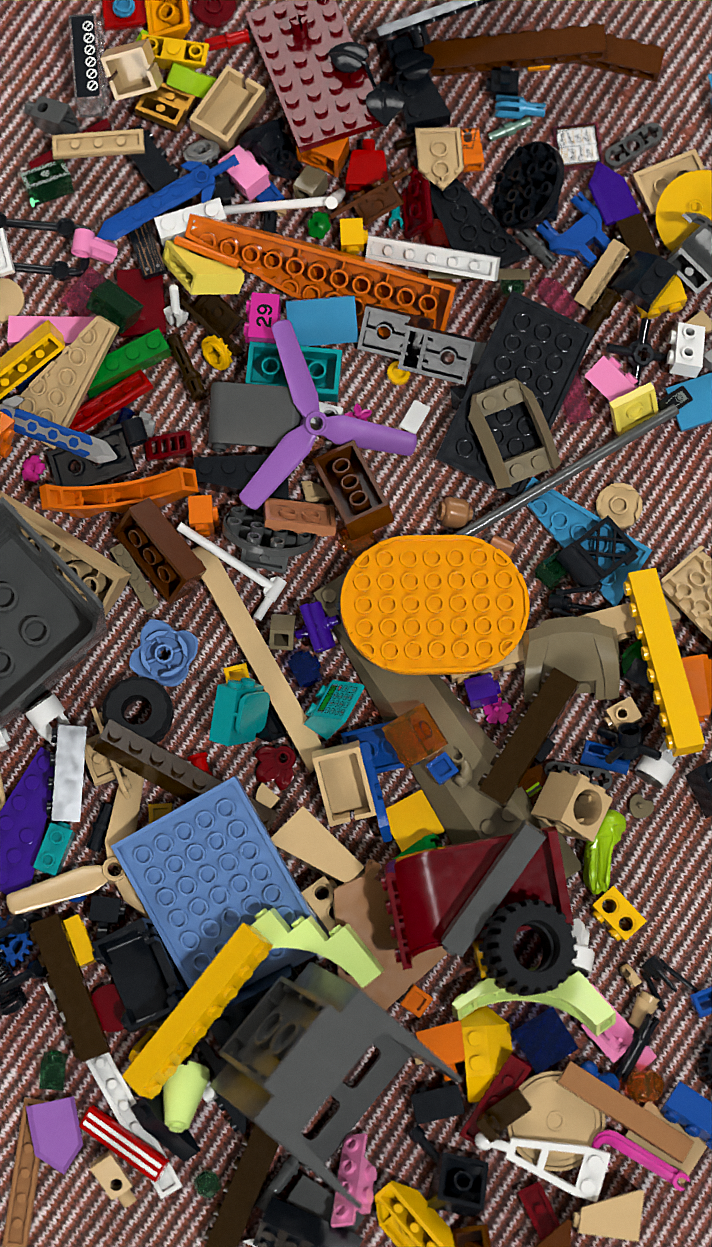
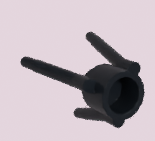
[548,585,603,617]
[641,955,699,1012]

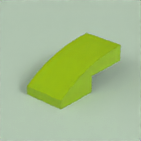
[166,62,217,99]

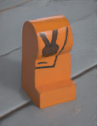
[460,127,484,173]

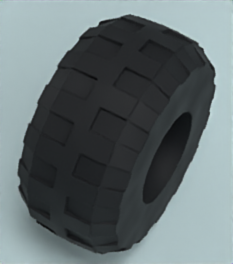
[102,676,174,744]

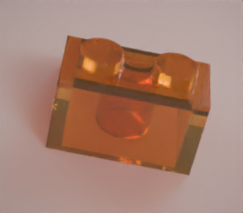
[382,702,448,769]

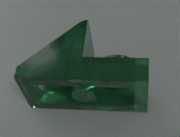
[534,550,568,590]

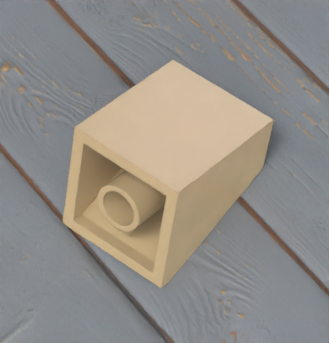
[572,1190,644,1242]

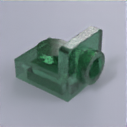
[39,1050,68,1091]

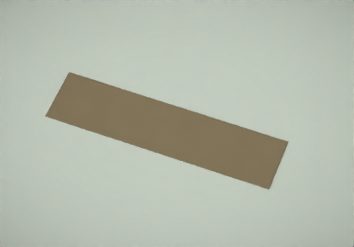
[428,269,530,280]

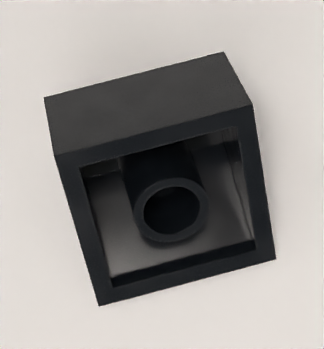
[611,250,678,313]
[427,1152,489,1218]

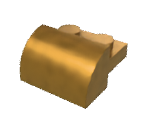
[135,82,195,132]

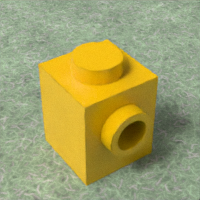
[340,218,368,255]

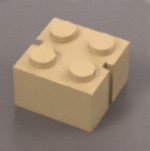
[100,39,163,101]

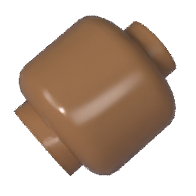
[437,497,473,529]

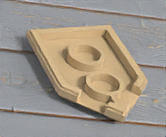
[415,127,464,191]

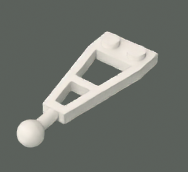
[475,1131,611,1202]

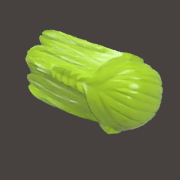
[583,809,626,894]

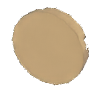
[0,278,25,324]
[596,483,643,529]

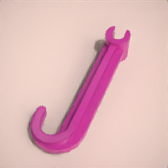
[592,1130,690,1191]

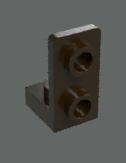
[476,1089,532,1144]

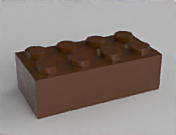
[312,440,395,541]
[113,498,207,604]

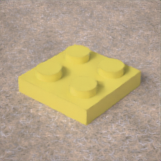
[609,382,659,436]

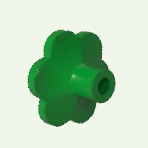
[307,211,331,239]

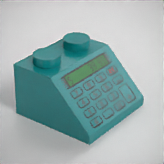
[304,680,365,740]

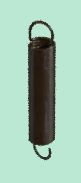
[388,135,416,151]

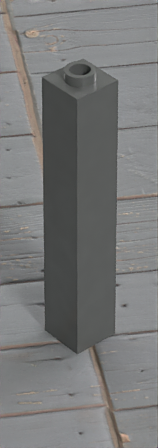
[441,819,546,957]

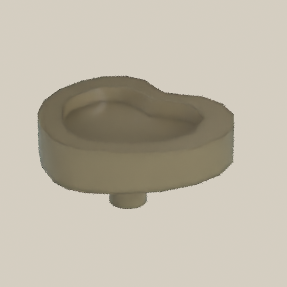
[629,794,654,819]

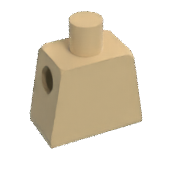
[90,1150,137,1208]

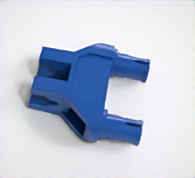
[536,191,611,269]

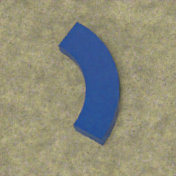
[359,742,393,843]

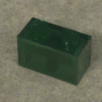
[20,158,74,207]
[86,279,144,334]

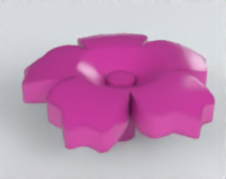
[22,455,46,483]
[483,698,512,725]

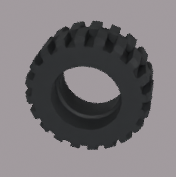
[479,899,578,996]

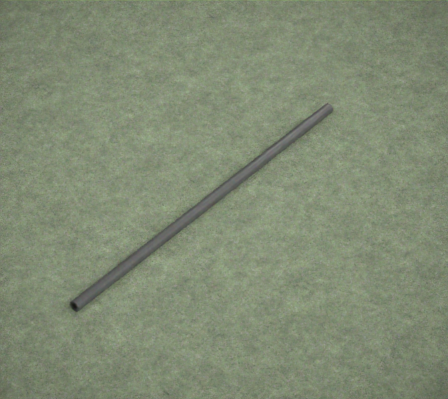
[335,404,679,615]

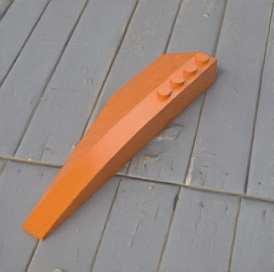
[185,214,459,337]

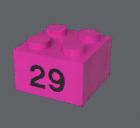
[244,292,281,344]

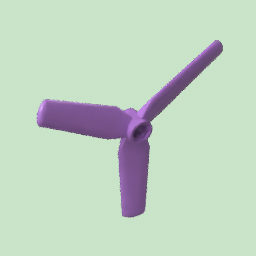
[239,320,417,510]

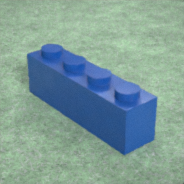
[660,1081,712,1150]

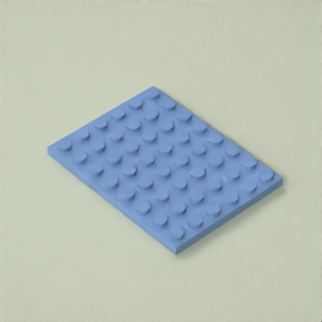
[111,775,320,991]

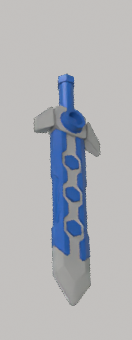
[0,396,117,464]

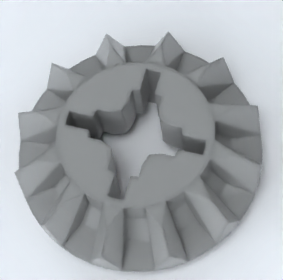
[184,140,220,164]

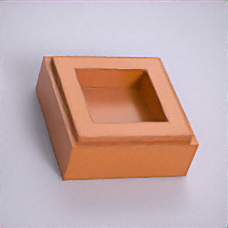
[400,985,434,1019]

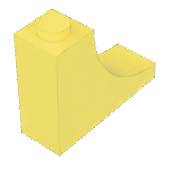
[162,240,245,295]

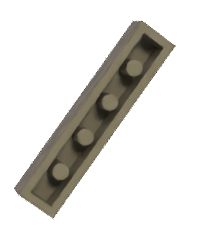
[110,543,160,614]

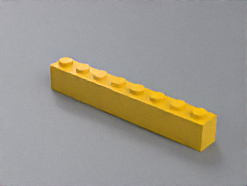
[623,568,705,757]
[122,922,273,1099]

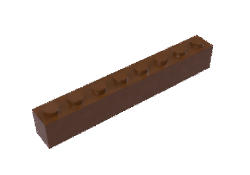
[424,23,608,77]

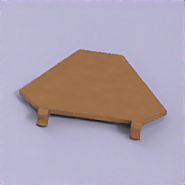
[333,859,448,1011]

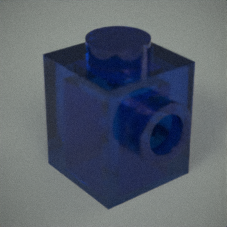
[287,651,322,690]

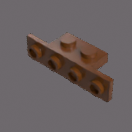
[329,167,413,226]

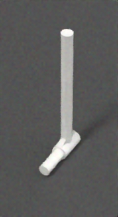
[224,189,345,215]
[176,522,287,621]

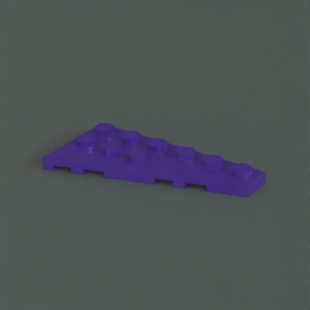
[0,747,53,895]

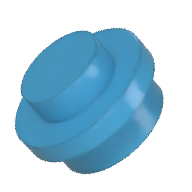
[112,0,135,18]

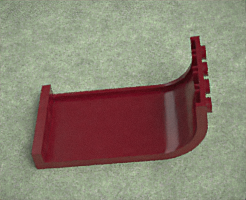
[381,826,574,970]

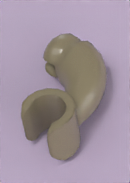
[451,749,473,788]

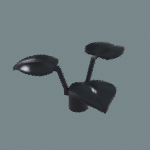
[328,42,435,127]

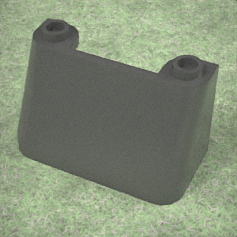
[208,382,302,452]

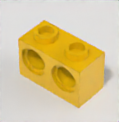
[591,885,647,943]

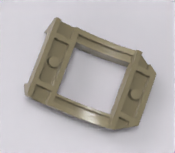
[467,378,561,489]

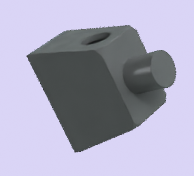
[24,96,81,135]

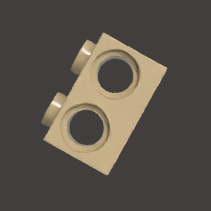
[301,876,338,932]

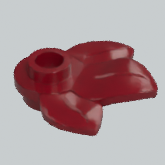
[255,746,296,791]

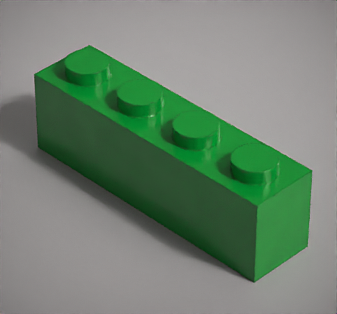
[87,328,171,398]

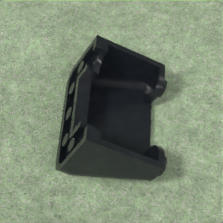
[92,918,189,1033]

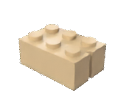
[189,65,266,152]
[312,740,376,827]

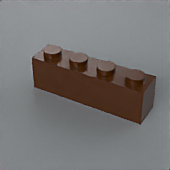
[574,33,665,83]

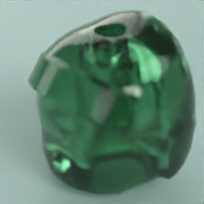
[500,280,525,299]
[194,1170,222,1198]

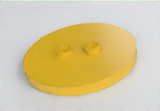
[656,169,712,252]

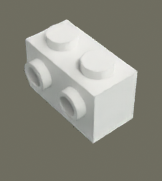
[667,322,705,378]

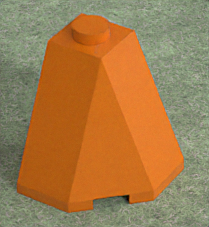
[681,654,712,724]

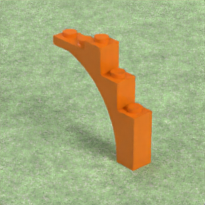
[39,467,199,519]

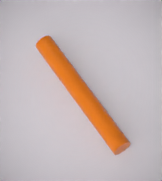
[174,236,240,269]

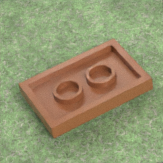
[263,497,336,537]

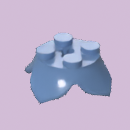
[129,619,198,687]

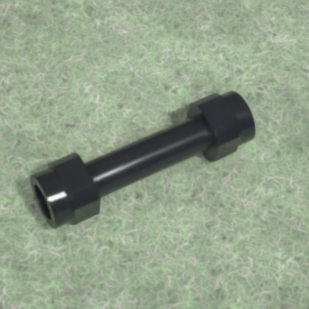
[408,1125,440,1165]

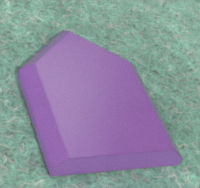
[26,1096,83,1175]

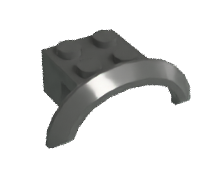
[666,212,712,295]

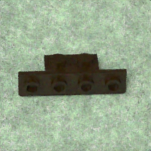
[179,290,245,356]

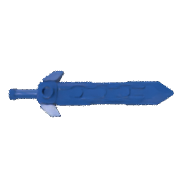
[97,155,239,240]

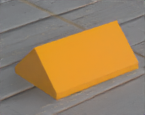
[145,0,191,40]

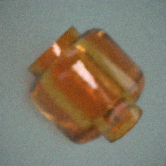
[626,1069,664,1103]

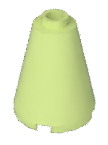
[163,1061,210,1132]

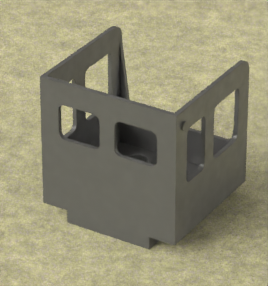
[0,496,107,730]
[210,962,463,1209]

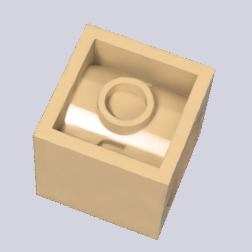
[531,770,613,842]

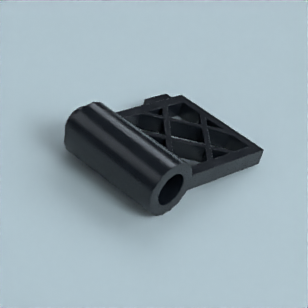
[555,515,639,594]

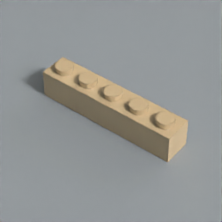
[574,239,630,310]

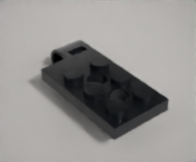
[47,417,149,487]

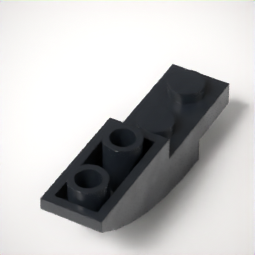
[196,1040,247,1135]

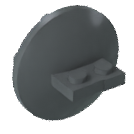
[222,504,316,574]

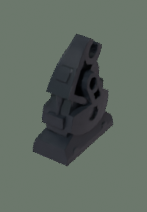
[238,117,303,180]

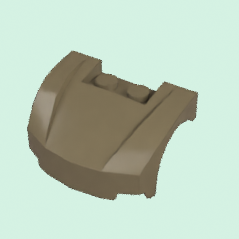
[522,617,620,702]

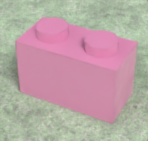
[218,145,271,201]
[585,356,639,402]

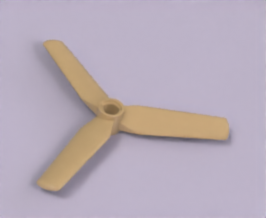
[6,767,150,919]

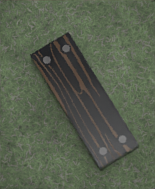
[128,221,166,280]

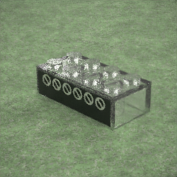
[68,13,110,118]

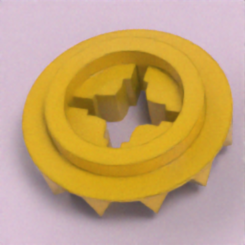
[201,335,233,370]

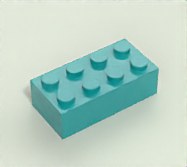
[245,342,343,402]

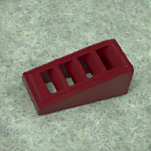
[145,430,193,462]

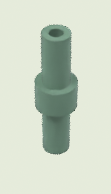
[487,116,532,142]

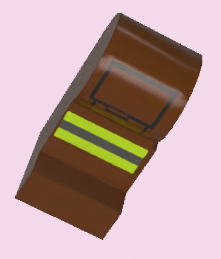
[518,764,548,808]

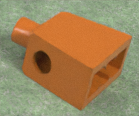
[415,1020,465,1082]

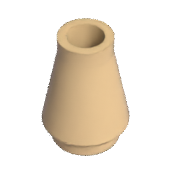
[628,990,659,1028]

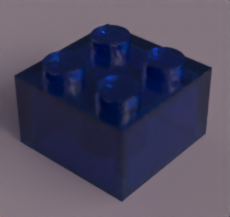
[511,1006,579,1075]

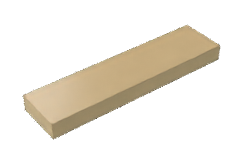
[52,129,145,160]

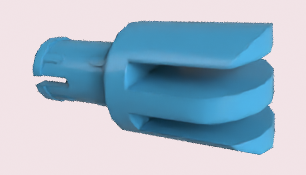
[495,94,546,119]

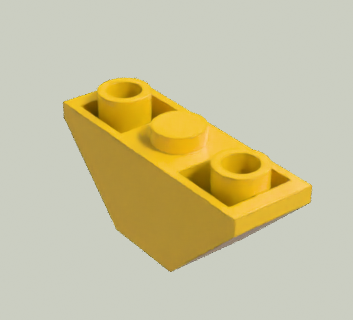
[141,34,209,70]

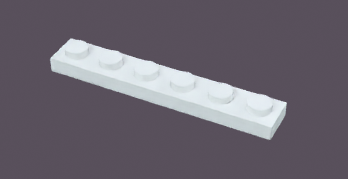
[366,235,500,281]

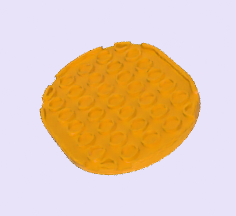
[340,535,530,675]

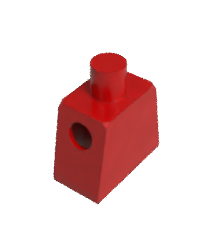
[345,139,389,193]

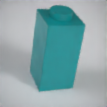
[33,821,75,877]

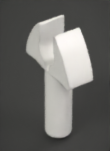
[163,285,188,328]

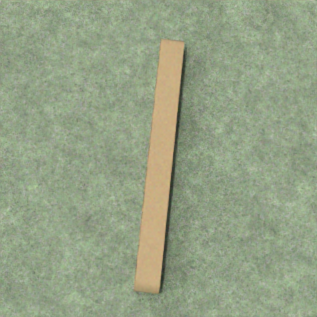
[192,545,324,773]

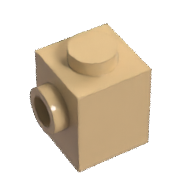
[603,696,643,733]

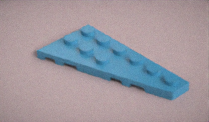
[522,477,652,607]

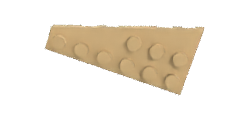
[16,316,120,449]

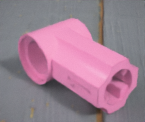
[71,228,118,264]

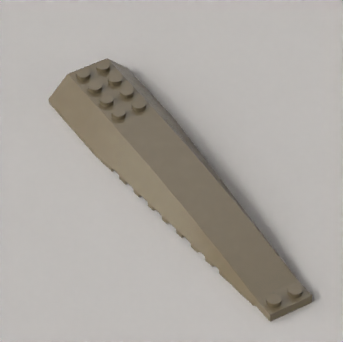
[313,570,584,880]

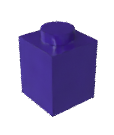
[464,673,501,710]

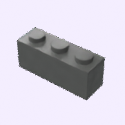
[287,1175,365,1233]

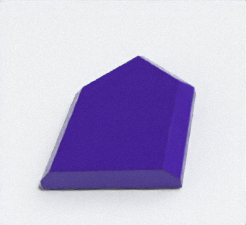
[588,161,640,226]

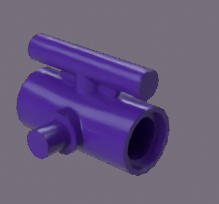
[295,601,341,653]

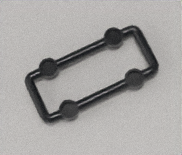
[0,212,92,281]
[0,912,48,995]

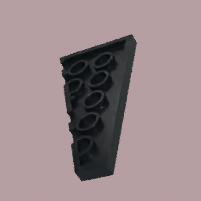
[413,159,530,283]

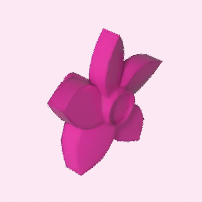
[344,403,372,421]

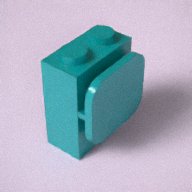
[209,677,270,746]

